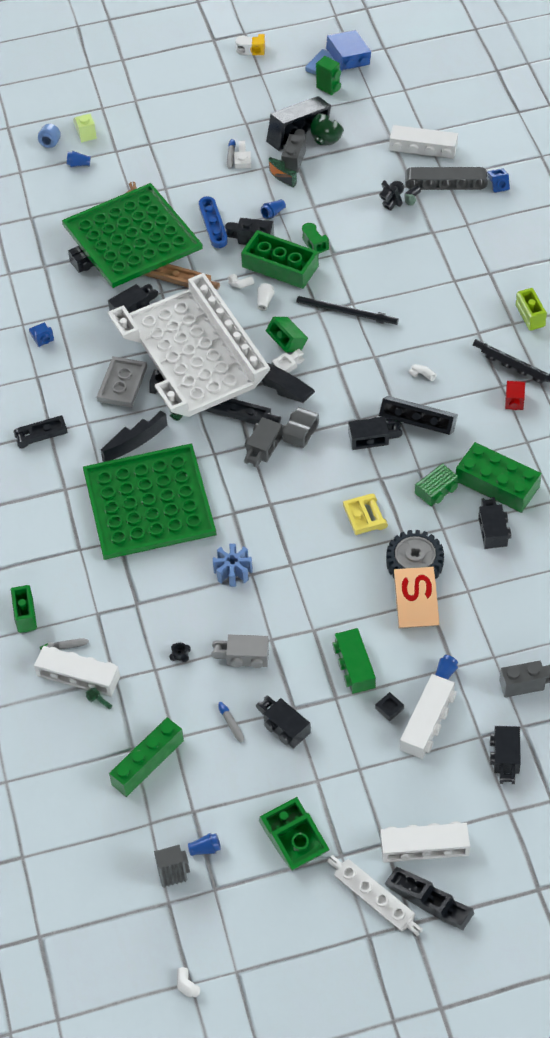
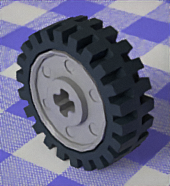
[386,530,444,579]

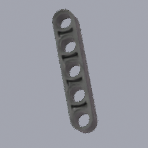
[405,167,488,190]

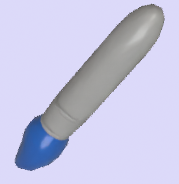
[227,139,236,169]
[218,702,244,742]

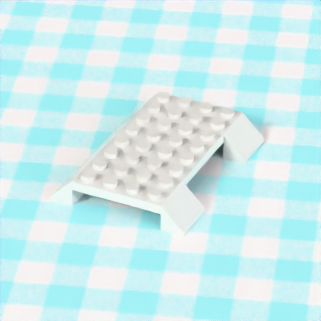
[108,273,270,417]

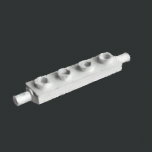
[327,855,423,936]

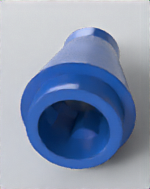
[66,150,91,167]
[261,199,286,219]
[435,655,458,680]
[188,833,221,856]

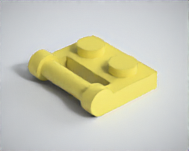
[343,494,388,535]

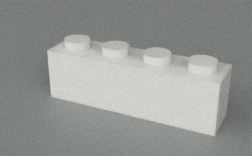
[389,125,458,159]
[34,646,120,697]
[400,674,457,759]
[380,821,470,863]

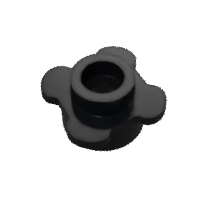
[169,642,191,662]

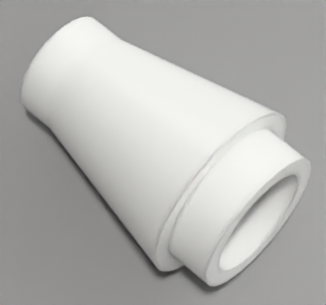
[257,283,275,311]

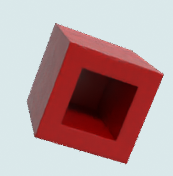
[505,381,525,410]

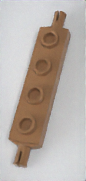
[144,264,220,290]

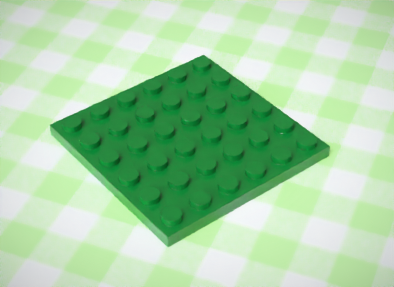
[62,183,203,288]
[83,443,217,560]

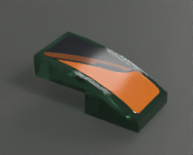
[269,157,297,187]

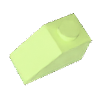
[73,114,97,142]

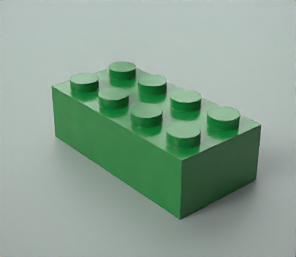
[241,230,319,289]
[456,442,542,513]

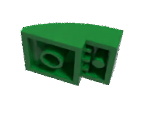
[259,797,330,871]

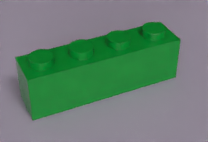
[109,717,184,797]

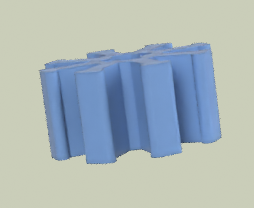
[213,544,253,587]

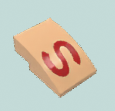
[394,567,439,628]

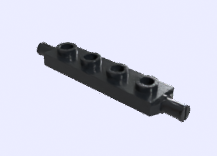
[473,339,550,384]
[204,399,281,424]

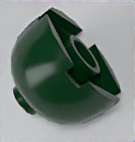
[311,114,344,145]

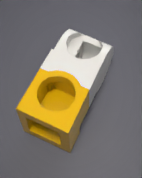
[236,34,265,55]

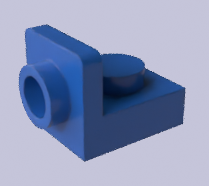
[487,168,510,193]
[29,322,54,347]

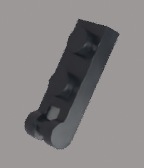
[13,415,68,448]

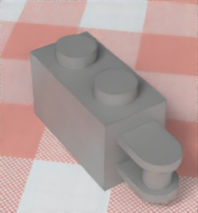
[211,634,269,668]

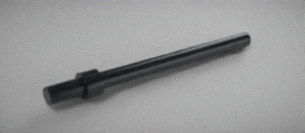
[296,296,399,325]

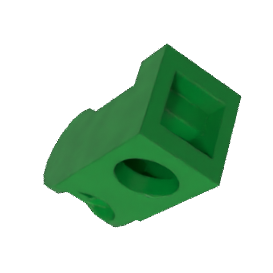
[302,223,329,253]

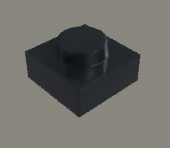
[375,692,404,721]

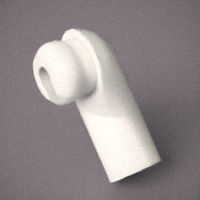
[228,274,254,289]
[409,364,437,381]
[177,967,200,997]

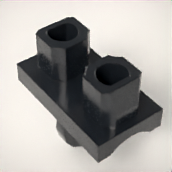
[379,180,404,211]

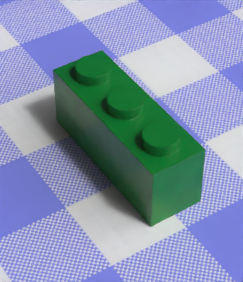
[332,628,376,694]

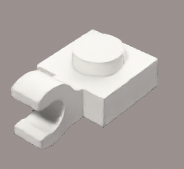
[234,141,251,169]
[272,349,304,373]

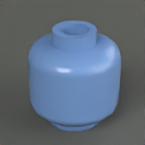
[38,124,61,148]

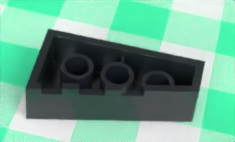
[266,96,331,151]

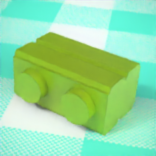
[515,288,547,331]

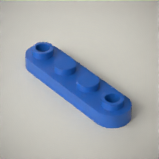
[199,196,228,248]

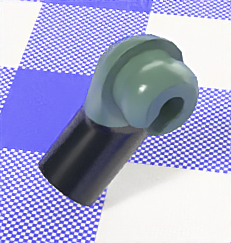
[404,185,421,206]

